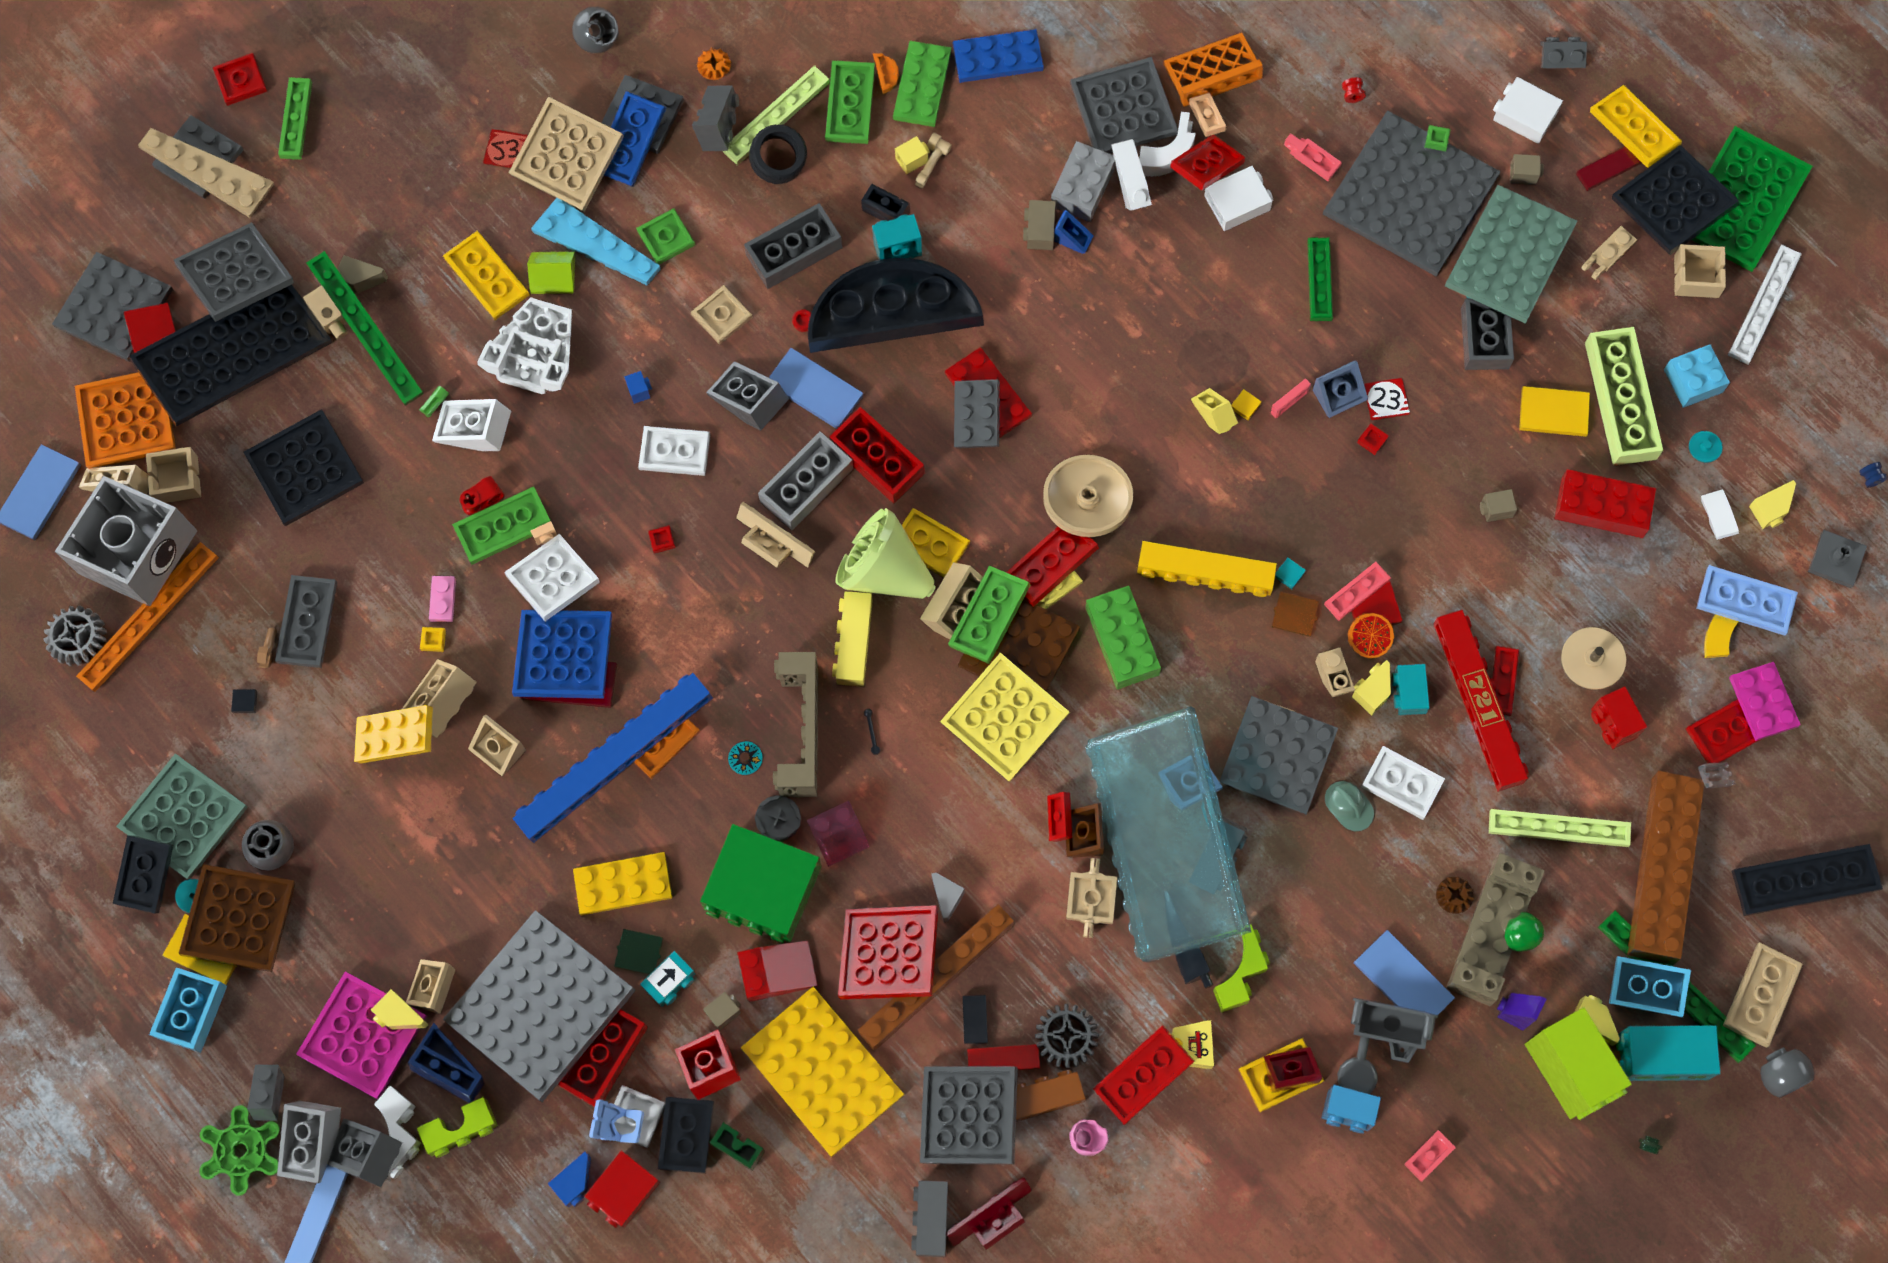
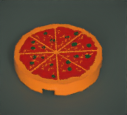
[1348,613,1394,658]

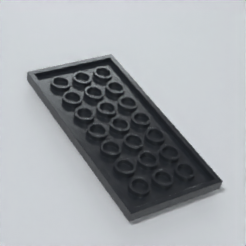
[129,284,332,427]

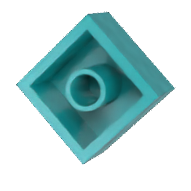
[872,214,922,260]

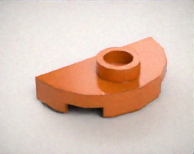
[873,53,899,94]

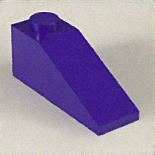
[1497,993,1547,1031]

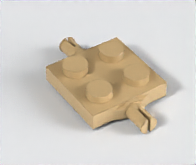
[1066,858,1117,938]

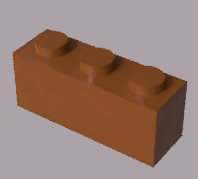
[1016,1070,1086,1122]

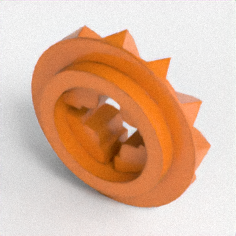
[697,47,731,80]

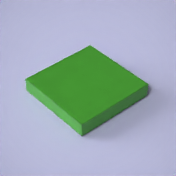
[636,208,695,265]

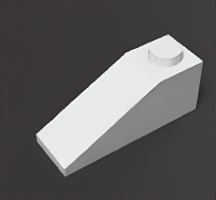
[1111,139,1152,210]

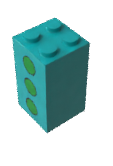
[1616,1026,1720,1081]

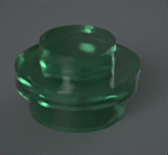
[1638,1135,1663,1155]

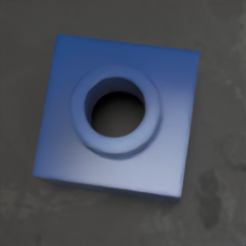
[624,371,652,404]

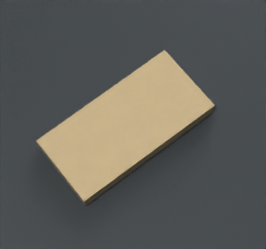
[1723,942,1803,1048]

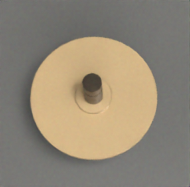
[1561,627,1626,690]

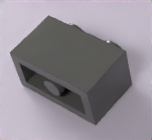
[247,1064,285,1121]

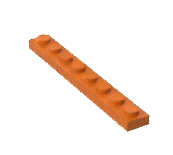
[76,542,219,692]

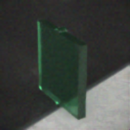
[614,929,663,974]

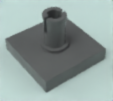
[1808,530,1867,588]

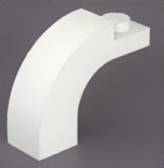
[1139,112,1195,176]

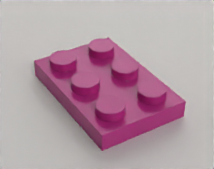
[1729,662,1801,741]

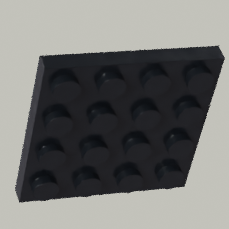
[1612,145,1739,255]
[243,409,364,526]

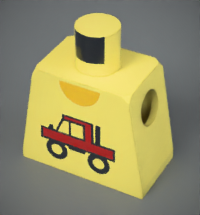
[1172,1020,1214,1069]

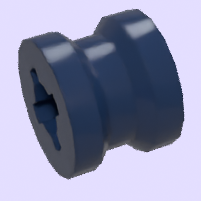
[1859,462,1888,488]

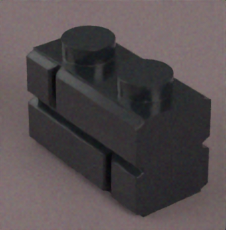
[861,184,910,221]

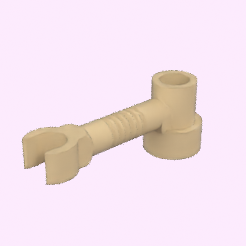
[915,133,952,189]

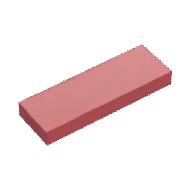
[1324,562,1391,621]

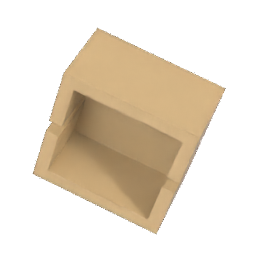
[1674,245,1726,298]
[146,447,201,503]

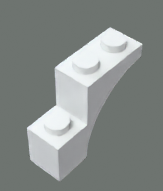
[374,1086,421,1181]

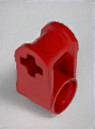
[460,476,504,516]

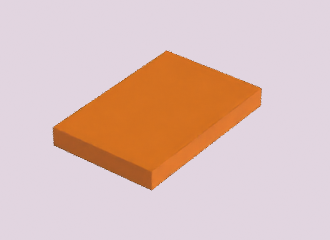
[634,719,700,779]

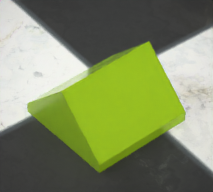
[527,252,575,294]

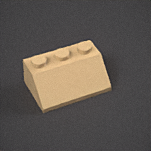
[920,562,983,639]
[402,659,477,738]

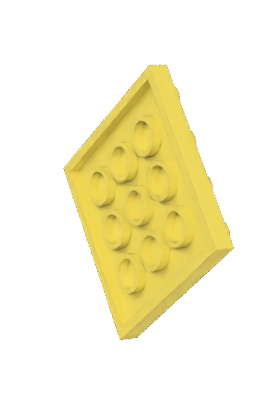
[940,653,1070,782]

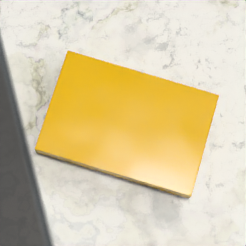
[1519,386,1590,437]
[902,508,970,577]
[162,914,236,985]
[1238,1038,1324,1112]

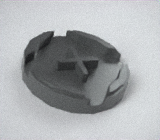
[755,795,801,842]

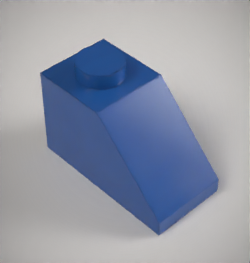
[548,1152,591,1207]

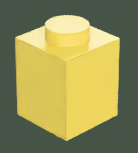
[895,136,930,175]

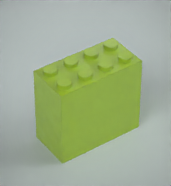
[1524,1007,1632,1120]

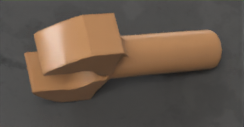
[257,628,277,668]

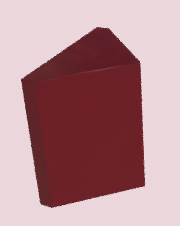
[1264,1047,1322,1093]

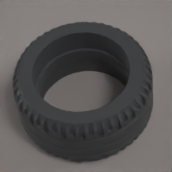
[749,124,807,184]

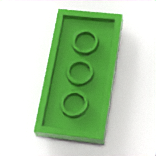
[893,41,951,127]
[825,61,875,144]
[452,486,550,565]
[948,566,1031,664]

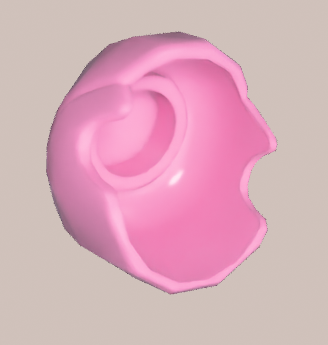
[1069,1119,1108,1156]

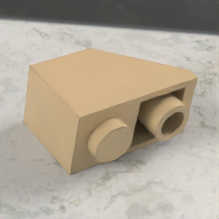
[1315,648,1355,697]

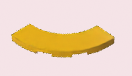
[1704,614,1739,658]

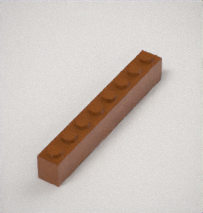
[858,904,1014,1051]

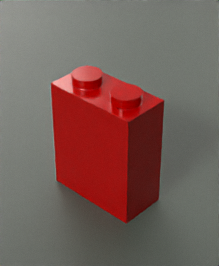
[584,1150,661,1228]

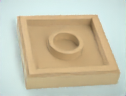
[691,285,753,345]

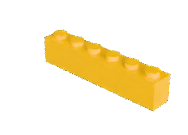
[1137,541,1277,597]

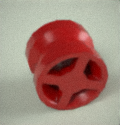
[1342,77,1366,103]

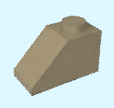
[337,255,388,293]

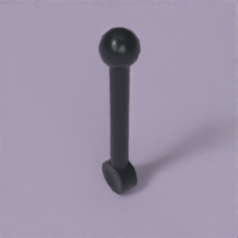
[864,709,880,755]

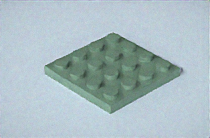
[116,754,248,879]

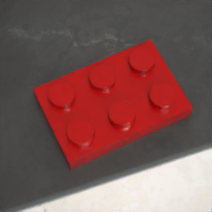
[1170,135,1246,191]

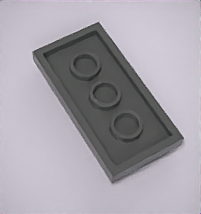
[275,575,338,668]

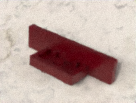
[946,1177,1032,1250]

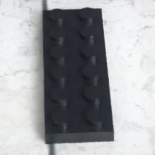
[1732,844,1883,916]

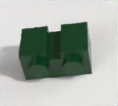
[710,1122,765,1171]

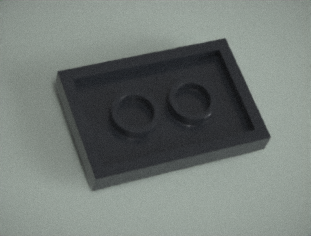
[113,835,174,914]
[658,1097,714,1174]

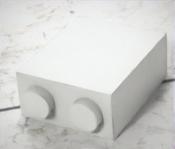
[1493,77,1563,144]
[1204,166,1273,231]

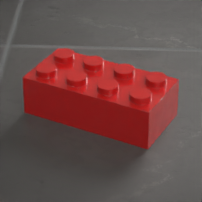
[829,407,925,504]
[1554,469,1656,538]
[557,1009,648,1108]

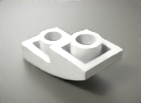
[1701,489,1739,540]

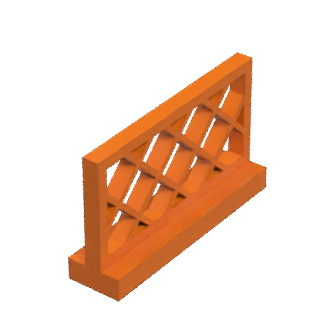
[1164,33,1263,107]

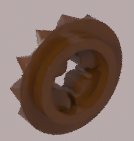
[1436,876,1474,914]

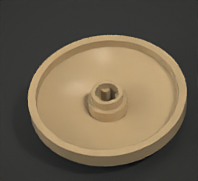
[1043,455,1133,537]

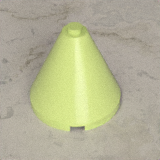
[836,508,936,599]

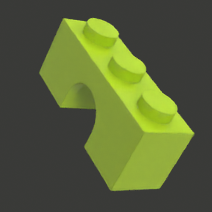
[417,1097,498,1158]

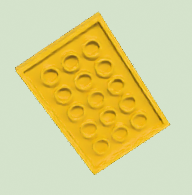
[741,986,904,1158]

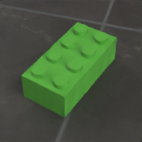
[1085,586,1161,690]

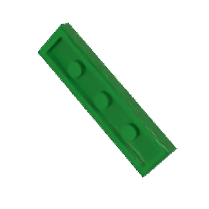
[1307,238,1333,321]

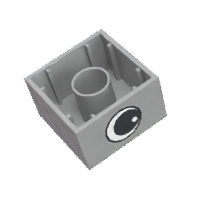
[55,476,197,606]

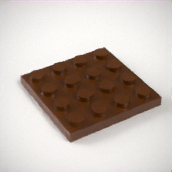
[958,599,1080,692]
[178,864,296,972]

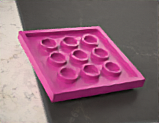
[296,972,427,1099]

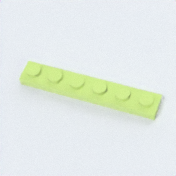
[723,66,830,166]
[1488,809,1631,847]

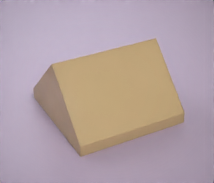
[468,715,526,776]
[406,959,455,1014]

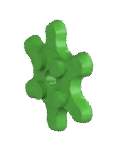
[199,1105,280,1196]

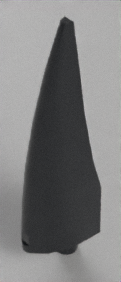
[1165,890,1214,989]

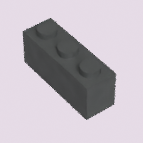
[911,1181,948,1257]

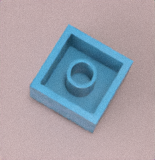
[1322,1085,1381,1133]

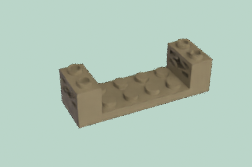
[773,652,818,797]
[1446,853,1544,1006]

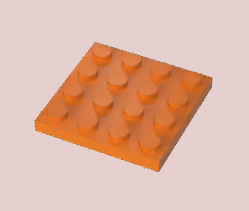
[75,372,176,469]

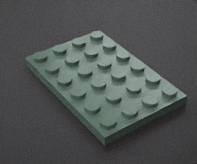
[1445,185,1577,324]

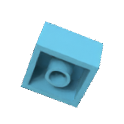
[1664,345,1730,408]

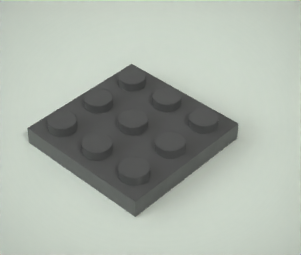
[602,75,684,154]
[152,115,243,199]

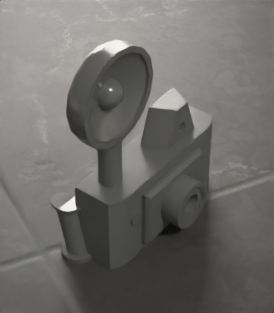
[1337,998,1439,1094]

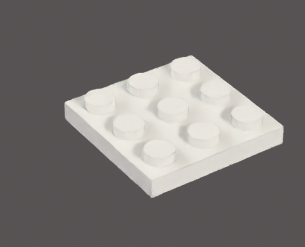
[505,534,600,621]

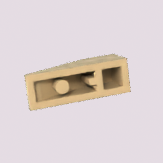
[79,465,149,495]

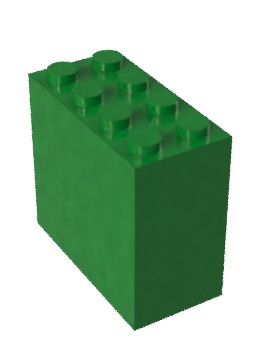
[700,824,822,944]

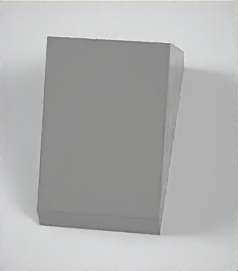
[931,873,965,922]

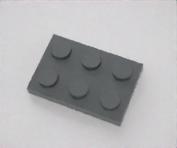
[954,379,1000,448]

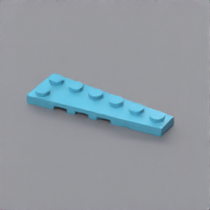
[531,198,661,286]

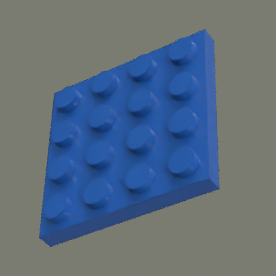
[512,610,612,698]

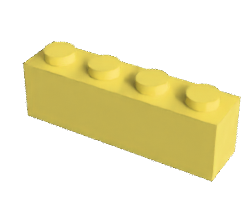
[832,591,873,687]

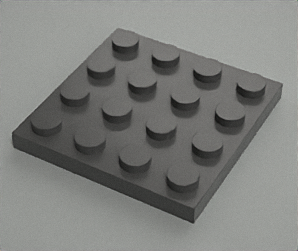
[1070,57,1178,154]
[174,222,294,322]
[52,252,173,362]
[1219,696,1338,815]
[920,1066,1018,1165]

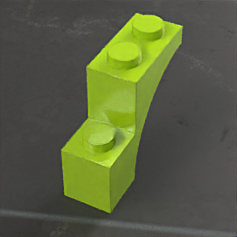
[1213,924,1270,1013]

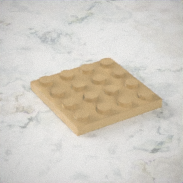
[509,97,624,212]

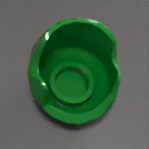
[1504,912,1544,952]

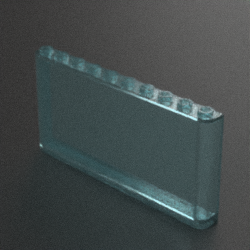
[1086,706,1251,962]

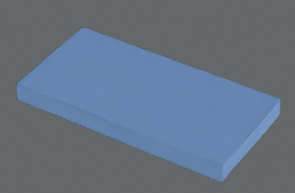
[769,348,863,429]
[0,445,81,540]
[1354,930,1455,1015]

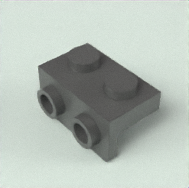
[1540,37,1587,68]

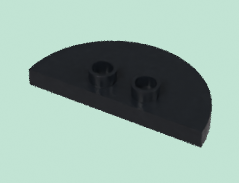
[808,258,984,353]

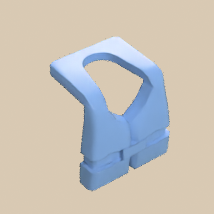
[589,1099,644,1143]

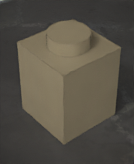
[1510,154,1544,185]
[1480,489,1517,522]
[703,992,741,1031]

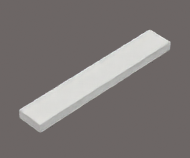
[1728,245,1801,364]

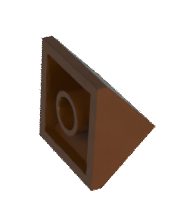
[1066,803,1104,858]

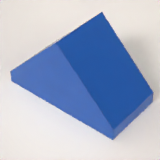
[1054,210,1094,254]

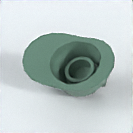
[1324,781,1374,831]

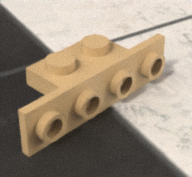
[737,502,815,568]

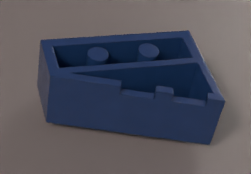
[408,1023,484,1103]

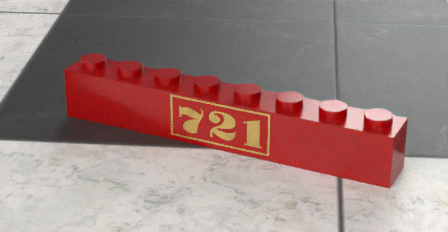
[1433,609,1529,792]

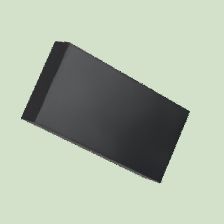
[962,995,988,1044]

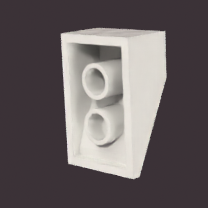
[432,399,511,451]

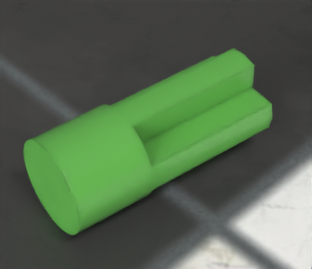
[419,386,449,417]

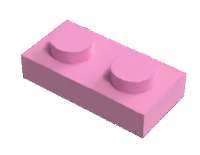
[429,576,456,622]

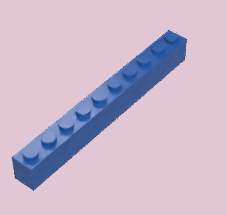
[512,673,713,843]

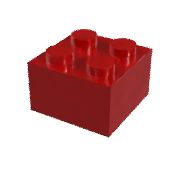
[1591,686,1647,750]
[675,1029,741,1100]

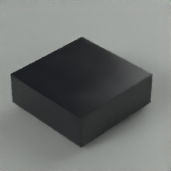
[231,689,257,713]

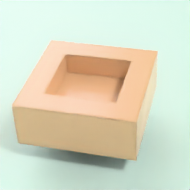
[531,521,557,545]

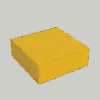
[1231,389,1262,420]
[420,627,446,652]

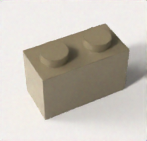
[1023,200,1055,250]

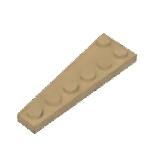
[138,128,274,218]

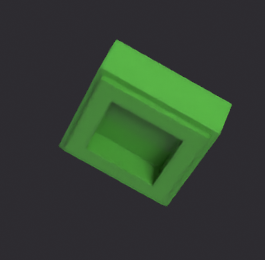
[1425,125,1451,152]

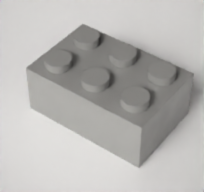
[1051,141,1116,222]

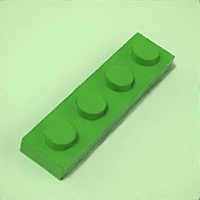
[278,78,312,160]

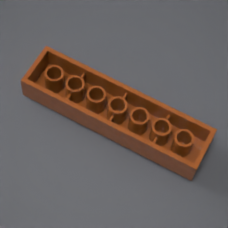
[1627,771,1705,965]

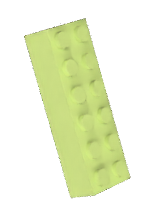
[1585,327,1663,466]

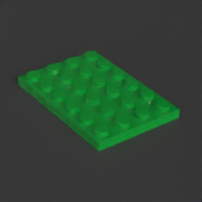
[1692,126,1813,272]

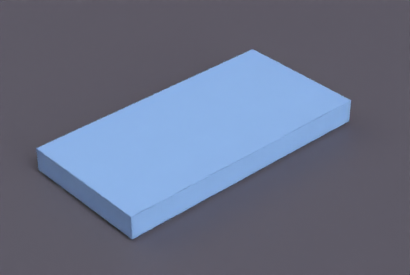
[1696,565,1798,635]

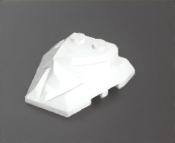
[477,298,572,394]

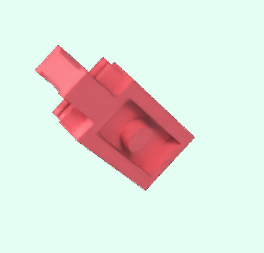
[1284,134,1342,181]

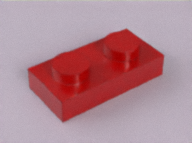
[1047,792,1072,842]

